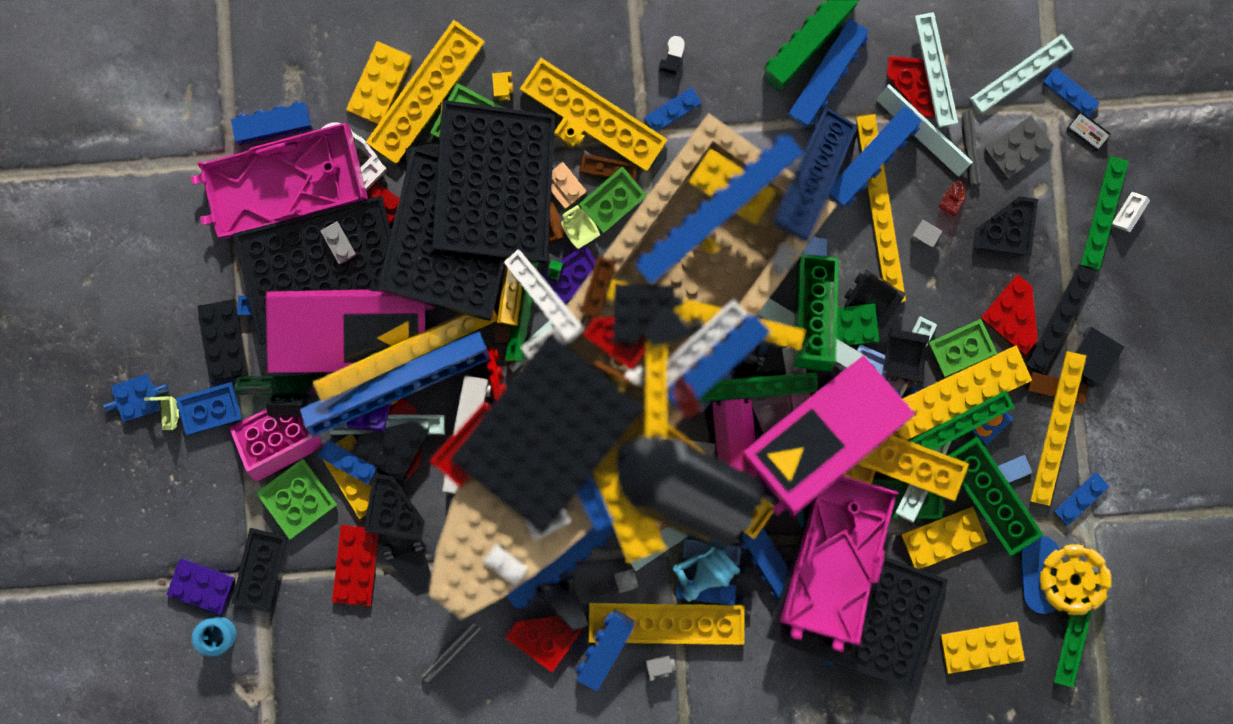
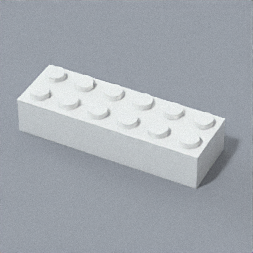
[443,376,493,493]

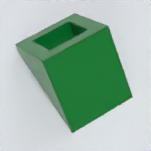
[547,260,563,280]

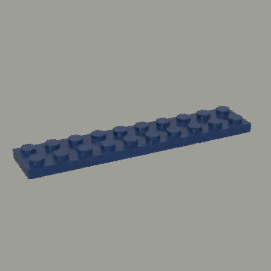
[772,106,857,244]

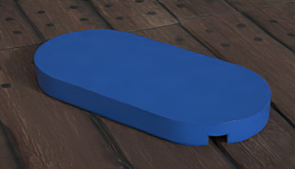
[1020,536,1059,614]

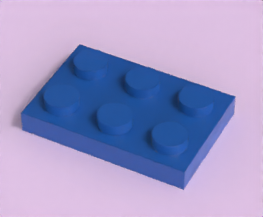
[176,382,243,435]

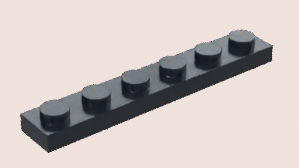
[1026,264,1096,374]

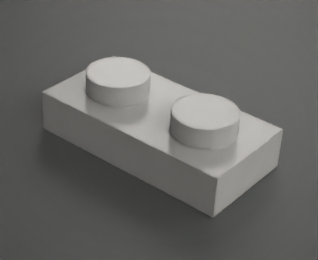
[320,221,357,265]

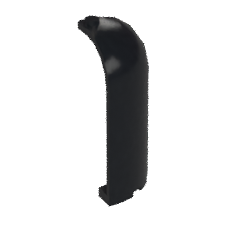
[617,437,766,551]

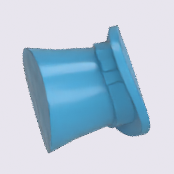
[192,617,236,656]

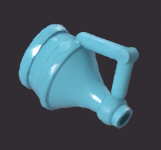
[673,547,740,602]

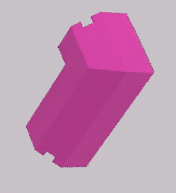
[712,399,755,473]

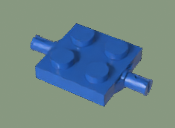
[103,374,169,422]

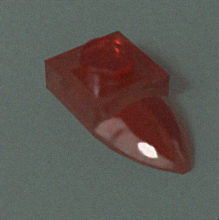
[938,180,966,217]
[674,377,702,418]

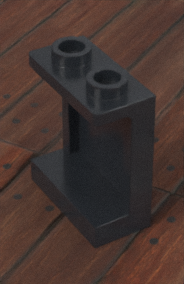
[844,269,905,329]
[1075,327,1125,388]
[881,329,930,385]

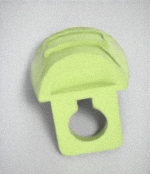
[561,205,600,249]
[144,396,179,430]

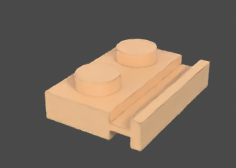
[551,162,587,209]

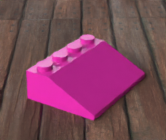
[230,392,324,482]

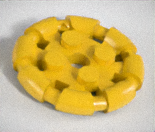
[1040,544,1111,615]

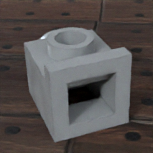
[769,243,799,276]
[615,568,638,593]
[646,655,676,681]

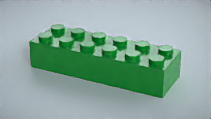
[763,0,859,92]
[793,254,839,372]
[947,436,1044,556]

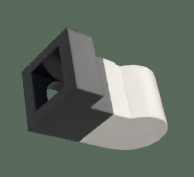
[659,36,685,75]

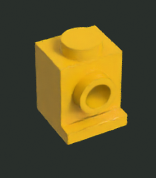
[492,72,513,102]
[554,117,585,148]

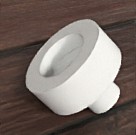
[625,367,645,387]

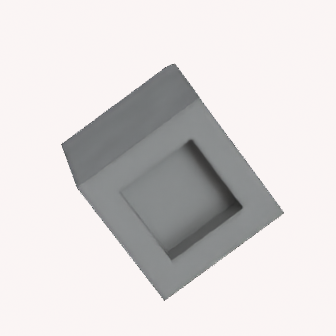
[910,220,942,247]

